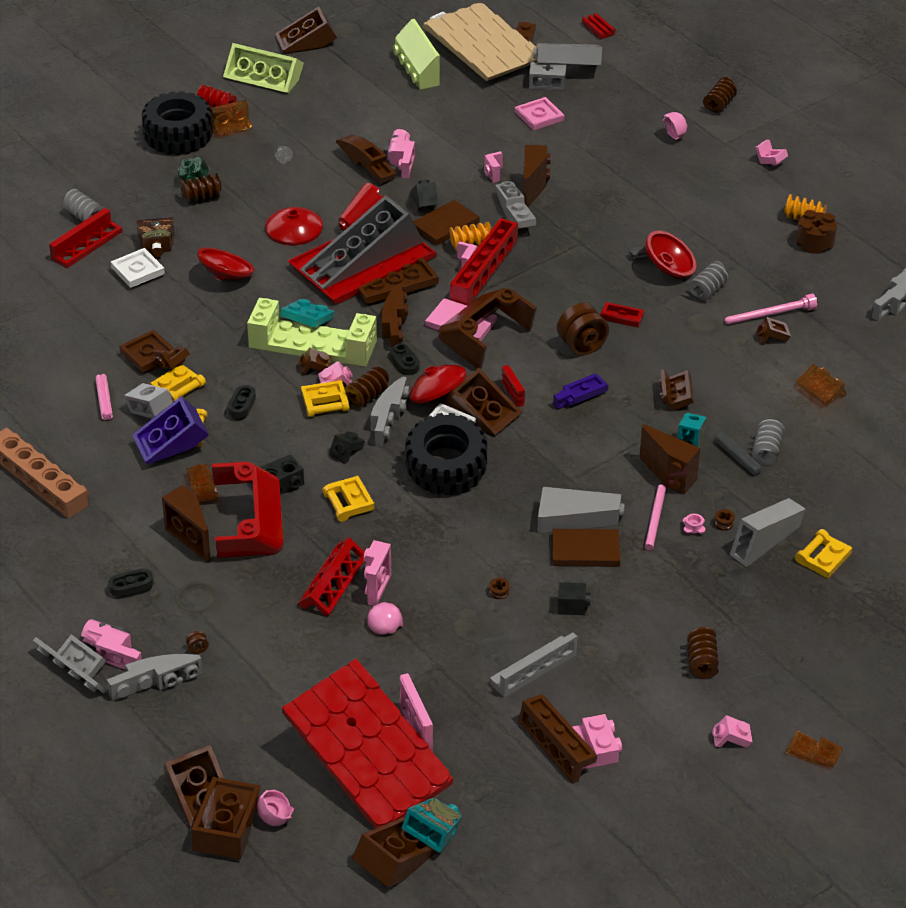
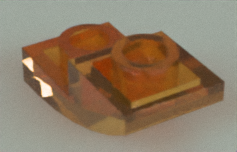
[186,464,219,503]
[786,730,843,767]

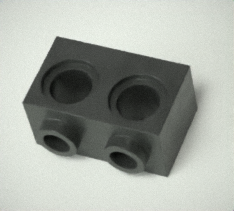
[260,454,304,495]

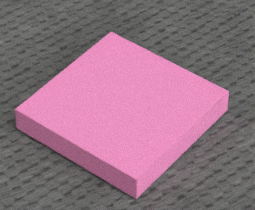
[515,97,564,131]

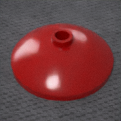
[265,207,323,246]
[645,231,696,278]
[197,248,254,281]
[409,365,467,403]

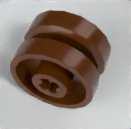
[557,303,609,355]

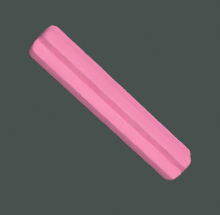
[95,374,113,420]

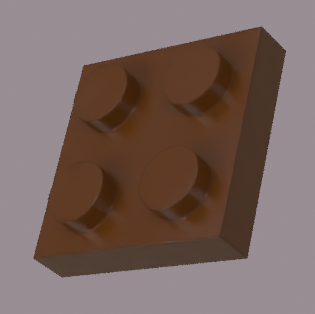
[119,330,174,373]

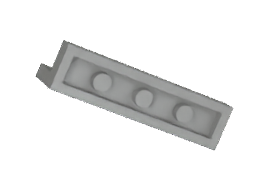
[490,633,578,698]

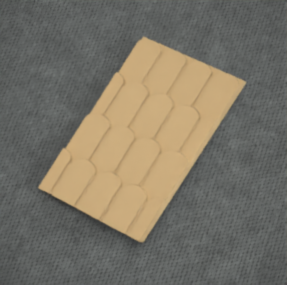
[422,3,536,81]

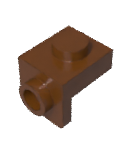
[153,347,190,369]
[299,347,332,375]

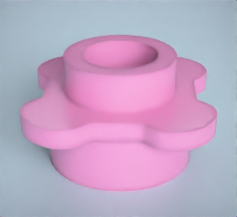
[683,514,705,534]

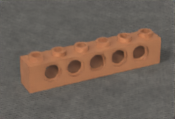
[0,428,89,519]

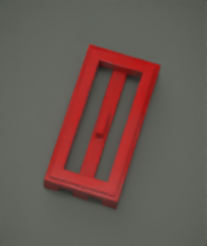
[582,13,615,39]
[600,302,644,328]
[501,365,525,407]

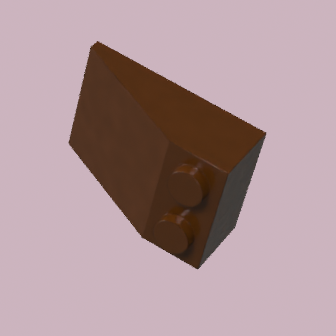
[275,6,337,53]
[523,145,551,207]
[444,368,522,437]
[639,424,700,495]
[162,485,211,563]
[163,745,225,830]
[192,777,261,859]
[352,816,437,887]

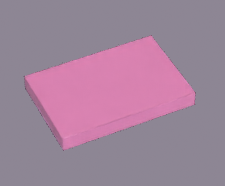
[425,298,497,341]
[400,673,433,752]

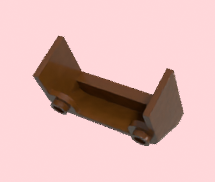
[438,288,537,369]

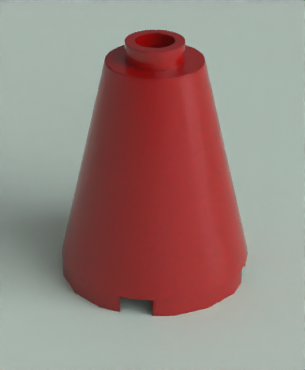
[338,183,385,232]

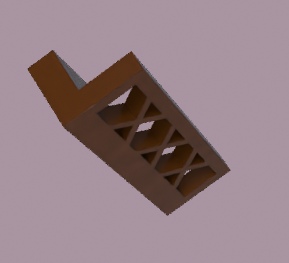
[518,694,598,783]

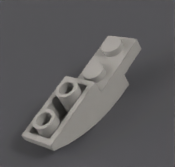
[495,181,536,228]
[872,268,906,321]
[370,377,410,447]
[107,654,203,701]

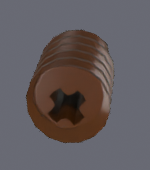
[703,77,737,113]
[180,173,221,203]
[345,366,389,407]
[687,627,719,679]

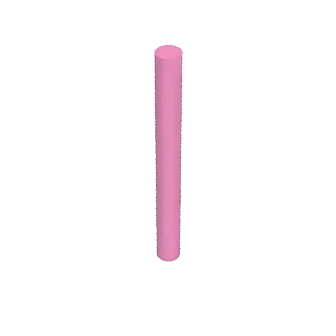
[645,484,666,551]

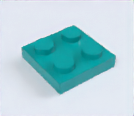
[280,299,335,327]

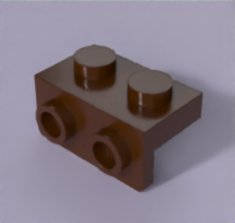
[659,369,694,411]

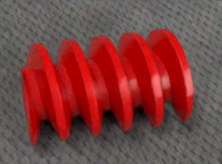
[197,85,237,116]

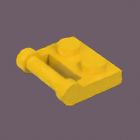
[150,364,206,402]
[301,380,349,417]
[322,476,374,522]
[795,529,853,579]

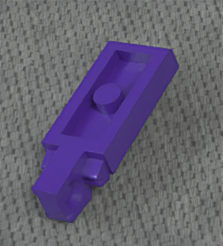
[553,373,609,409]

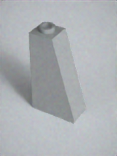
[533,43,602,65]
[537,487,625,533]
[730,498,806,567]

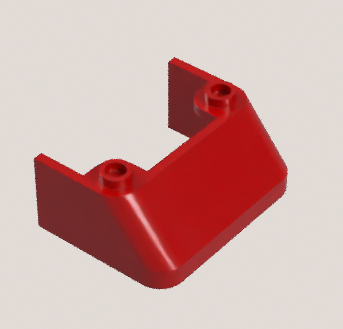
[212,462,283,558]

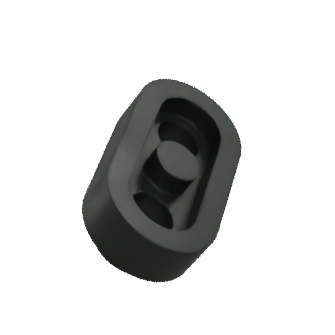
[390,343,420,375]
[228,385,256,419]
[108,568,153,596]

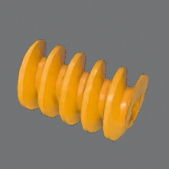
[784,194,827,220]
[449,222,491,251]

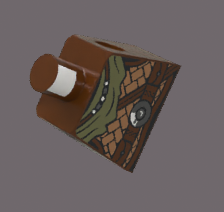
[136,217,175,257]

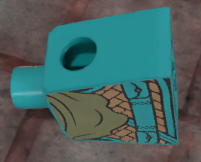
[677,413,706,449]
[402,798,462,853]

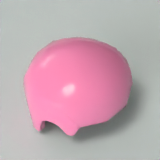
[663,112,687,140]
[367,602,403,635]
[256,790,294,826]

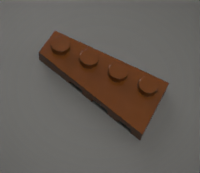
[358,257,439,304]

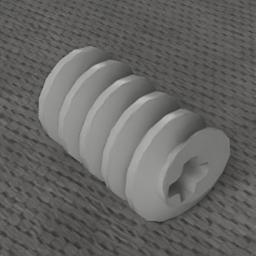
[63,189,103,222]
[688,261,728,300]
[752,419,785,466]

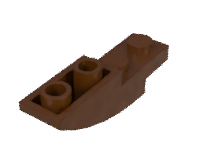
[336,135,396,184]
[382,284,408,347]

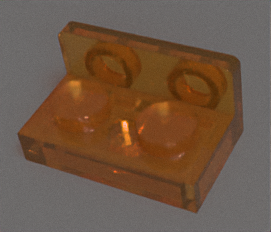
[211,100,252,136]
[796,363,847,406]

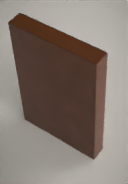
[413,200,480,245]
[552,529,620,566]

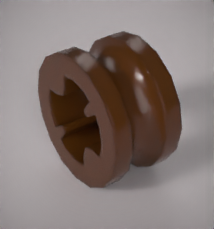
[714,509,735,531]
[489,578,509,599]
[186,631,209,654]

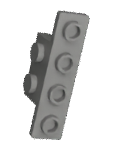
[33,634,107,694]

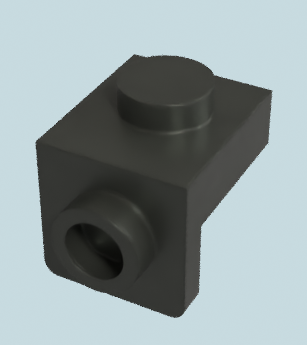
[329,431,365,462]

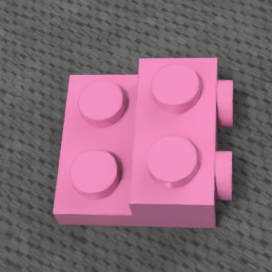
[363,540,391,606]
[569,714,622,770]

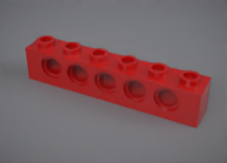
[450,218,518,306]

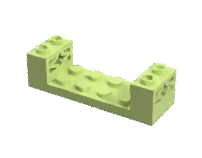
[247,298,377,367]

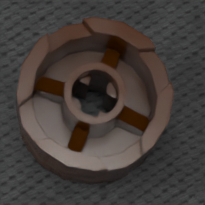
[796,210,837,254]

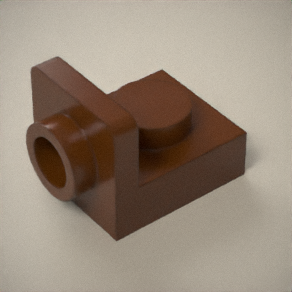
[756,317,791,344]

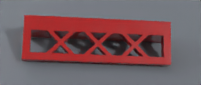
[49,208,123,268]
[297,537,365,617]

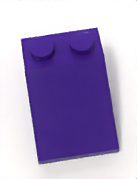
[132,396,209,464]

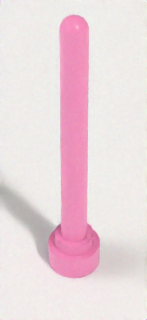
[724,293,817,325]

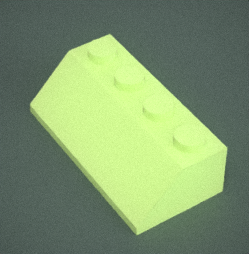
[393,19,440,90]
[223,43,304,93]

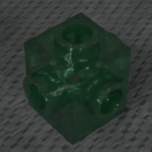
[178,157,209,184]

